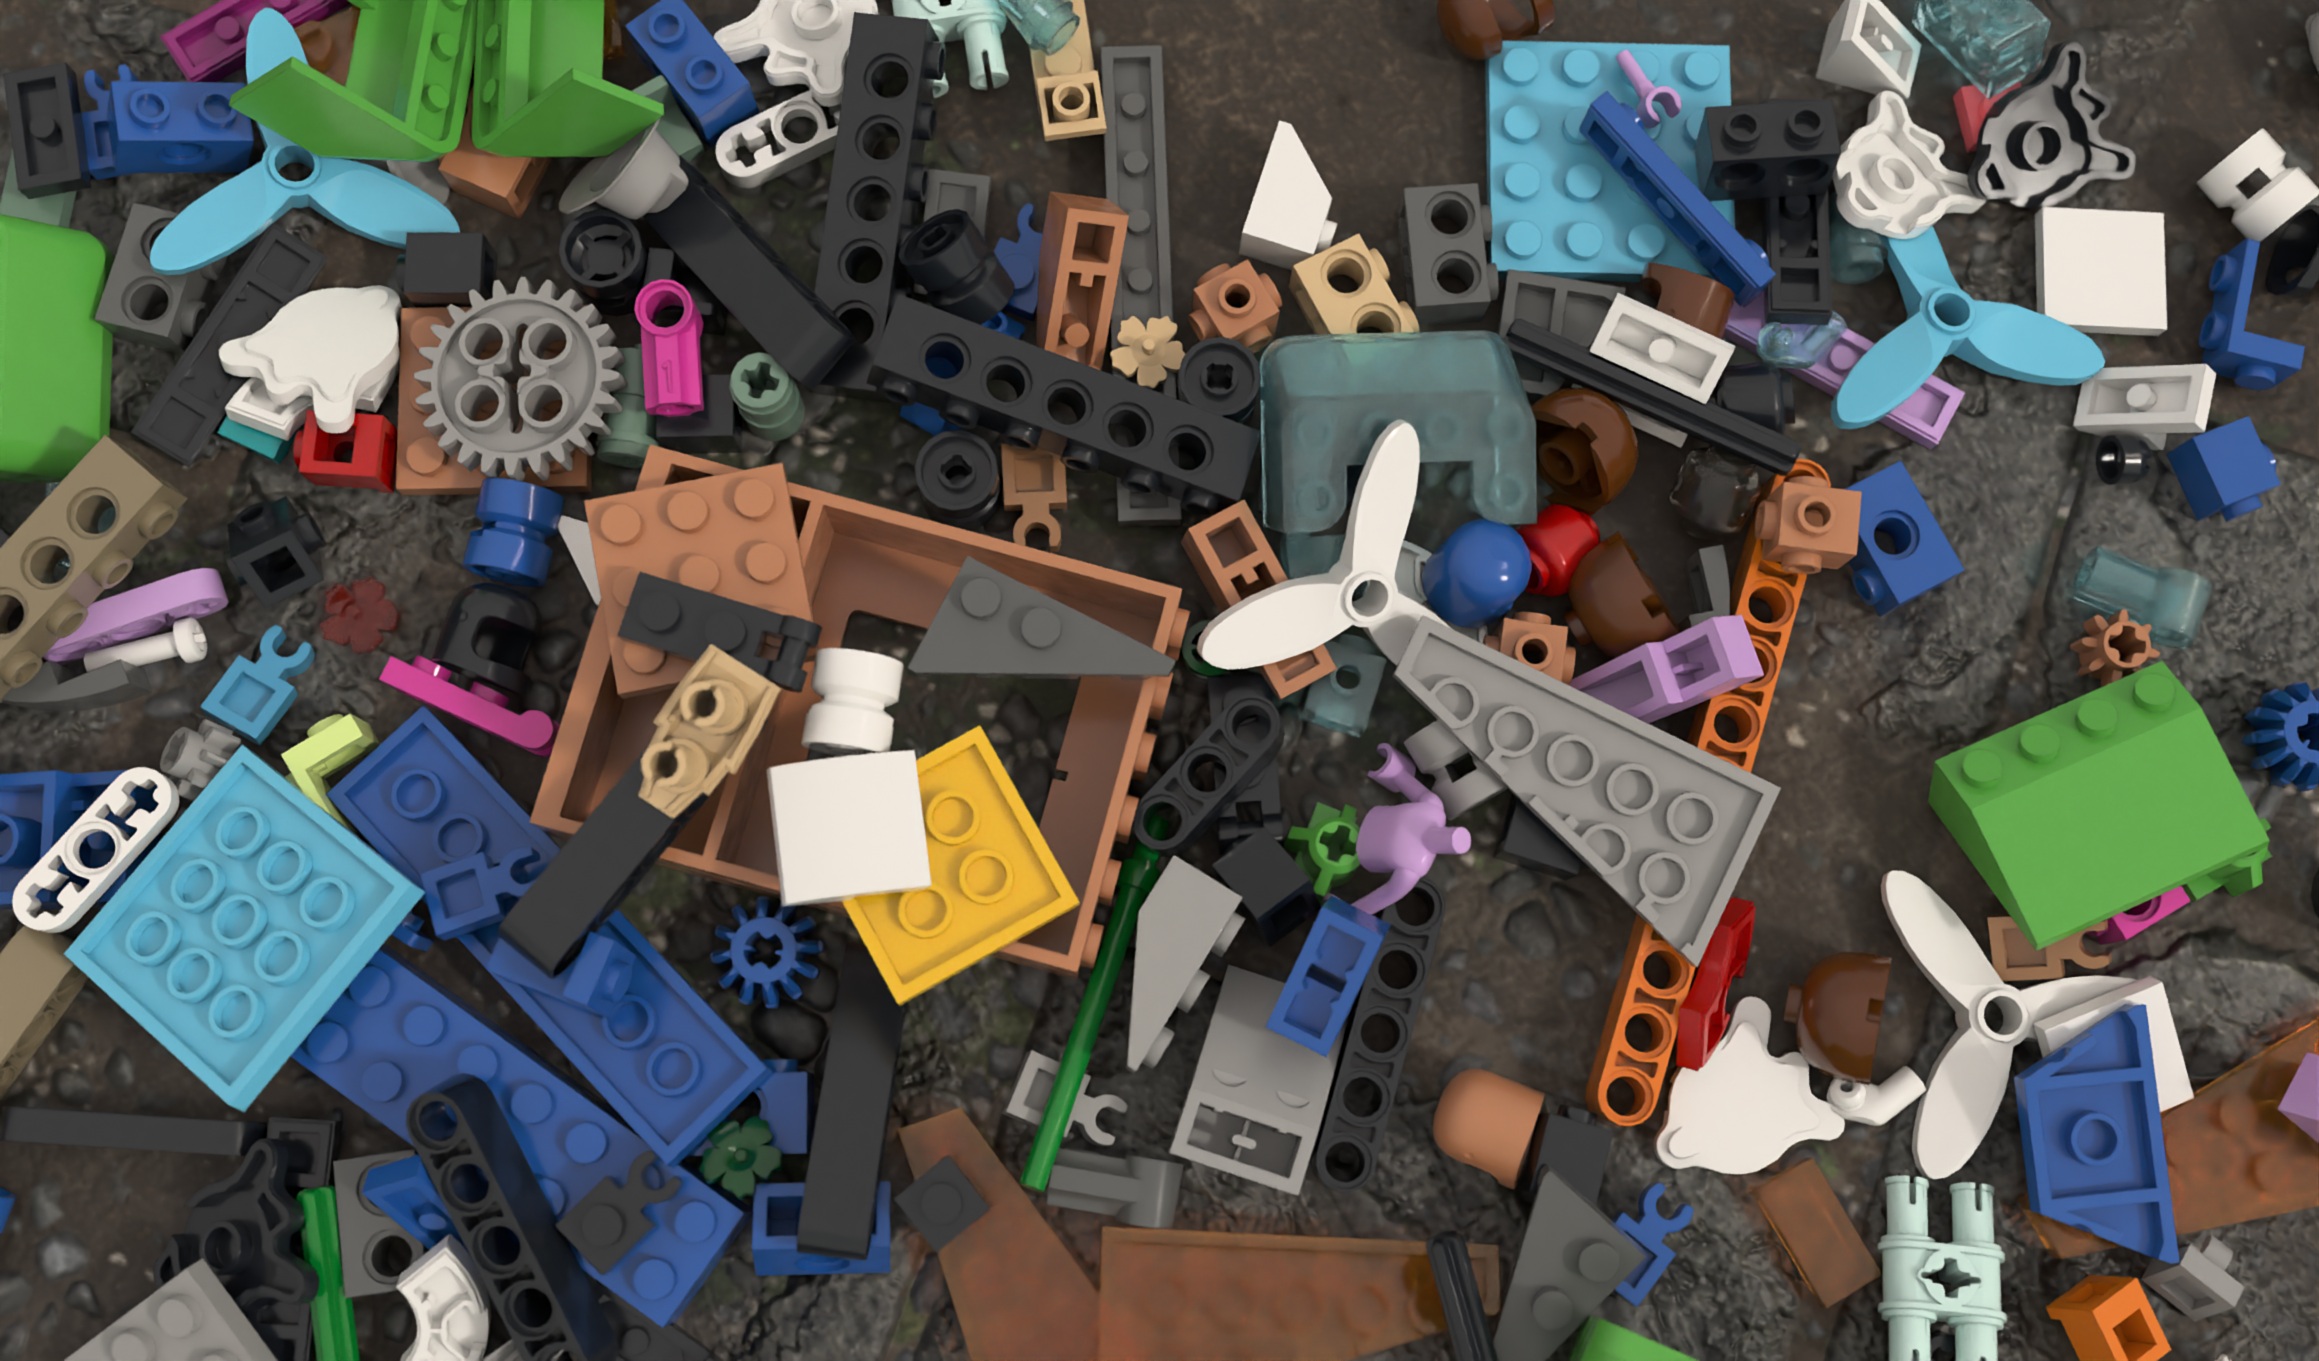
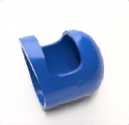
[1422,519,1532,629]

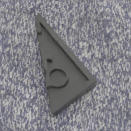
[908,556,1176,680]
[1492,1163,1646,1361]

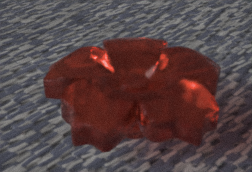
[319,577,400,654]

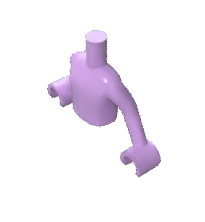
[1312,743,1471,927]

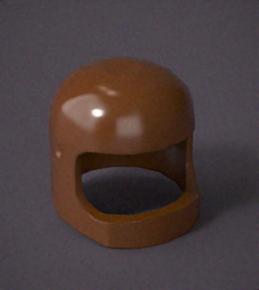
[1436,0,1555,60]
[1640,262,1735,340]

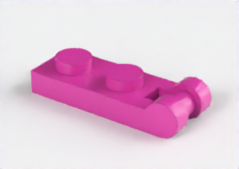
[379,655,560,758]

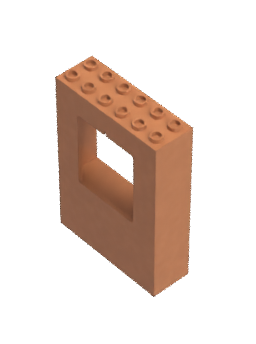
[529,445,1190,980]

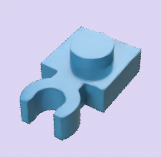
[200,625,315,747]

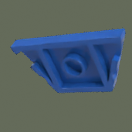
[2014,1003,2180,1264]

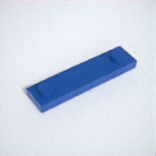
[1579,91,1776,308]

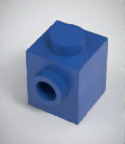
[2166,416,2281,522]

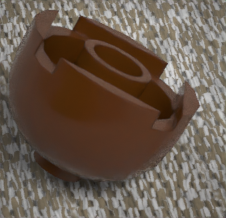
[1510,388,1639,516]
[1564,531,1681,659]
[1784,951,1892,1085]

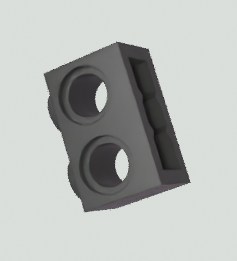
[1397,183,1499,326]
[94,202,228,355]
[333,1149,429,1298]

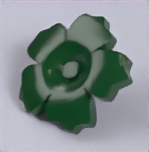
[699,1116,784,1200]

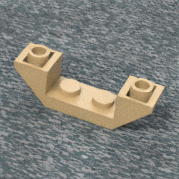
[1022,0,1107,141]

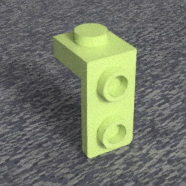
[281,714,381,837]

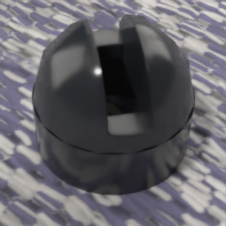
[2096,434,2152,485]

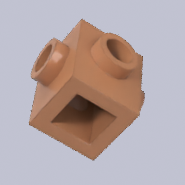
[1188,259,1282,354]
[1754,476,1862,574]
[1482,612,1576,685]

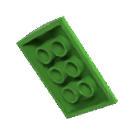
[1928,661,2270,951]

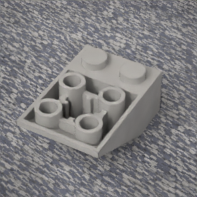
[1126,855,1245,1074]
[1168,964,1351,1196]

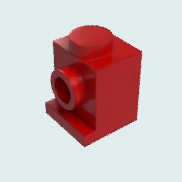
[293,410,398,493]

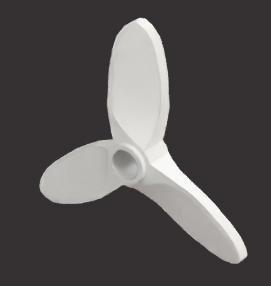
[1197,419,1452,670]
[1881,870,2168,1179]

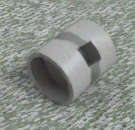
[1404,720,1508,821]

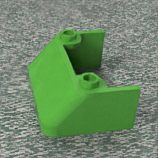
[229,0,478,162]
[472,0,664,157]
[0,214,114,483]

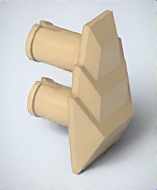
[638,644,781,818]

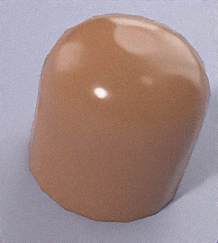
[1432,1069,1545,1190]

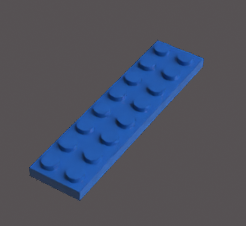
[326,705,773,1168]

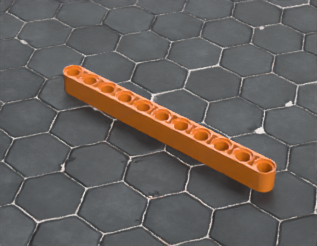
[1585,458,1831,1127]

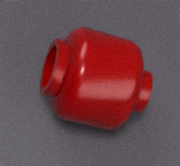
[1514,504,1600,598]

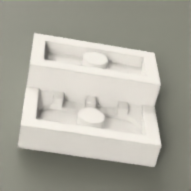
[1571,293,1735,448]
[767,750,932,906]

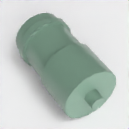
[596,344,660,468]
[729,352,805,441]

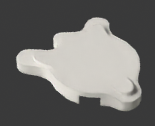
[713,0,879,107]
[1832,90,1986,239]
[219,285,402,434]
[1653,997,1845,1174]

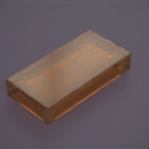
[1751,1158,1882,1308]

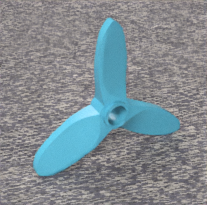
[150,8,460,275]
[1831,226,2105,430]

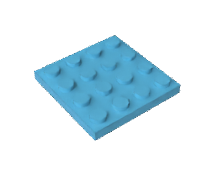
[1485,41,1735,282]
[64,745,425,1112]

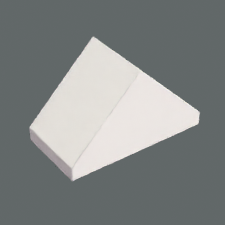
[1816,0,1921,100]

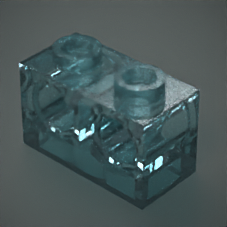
[1912,0,2051,99]

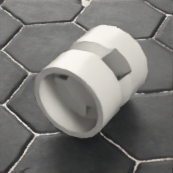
[2196,128,2319,242]
[801,648,904,756]

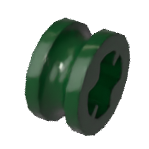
[1181,620,1231,681]

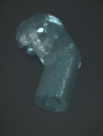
[1756,311,1847,369]

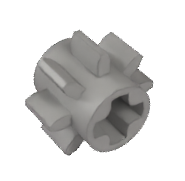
[160,719,241,802]

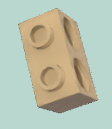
[1288,233,1420,391]

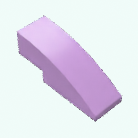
[1569,615,1764,723]

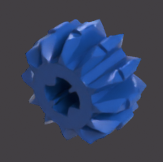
[2240,682,2319,791]
[711,896,825,1009]

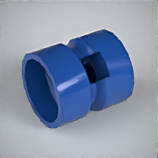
[462,478,565,587]

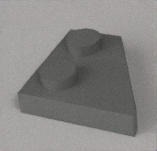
[1488,269,1626,402]

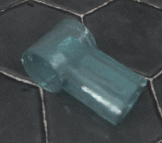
[2072,546,2213,648]

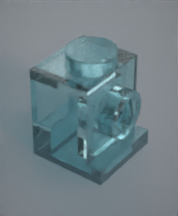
[1299,634,1387,739]

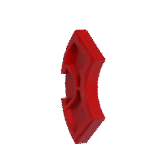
[1676,897,1756,1071]

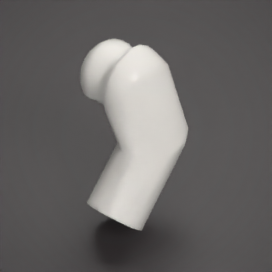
[1827,1066,1926,1126]

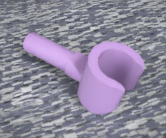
[1616,49,1682,128]

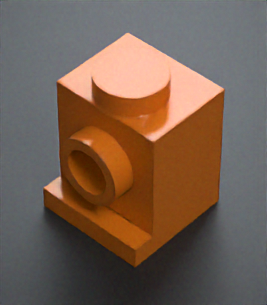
[2045,1275,2172,1361]

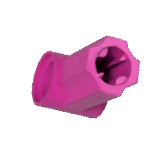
[634,279,704,417]

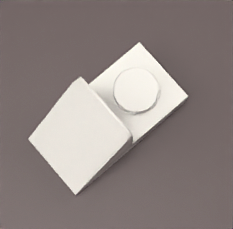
[2073,364,2216,450]

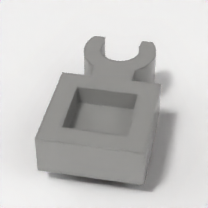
[1002,1050,1128,1147]

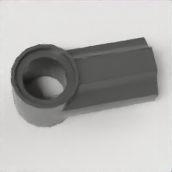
[1046,1148,1184,1231]

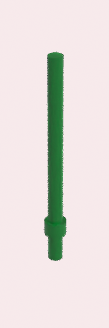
[1019,815,1170,1192]

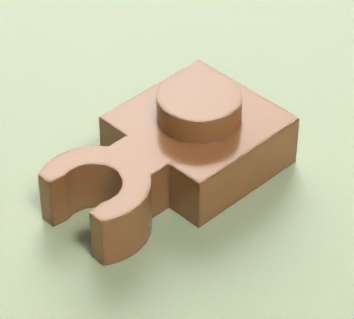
[1001,444,1068,552]
[1987,914,2112,981]

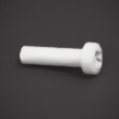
[84,617,207,672]

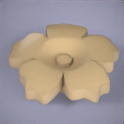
[1110,316,1186,390]

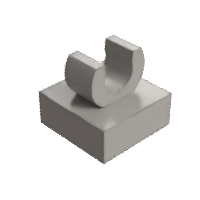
[2141,1234,2244,1322]

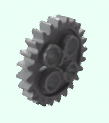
[414,277,627,482]

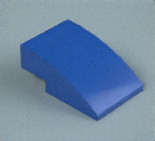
[0,770,161,910]

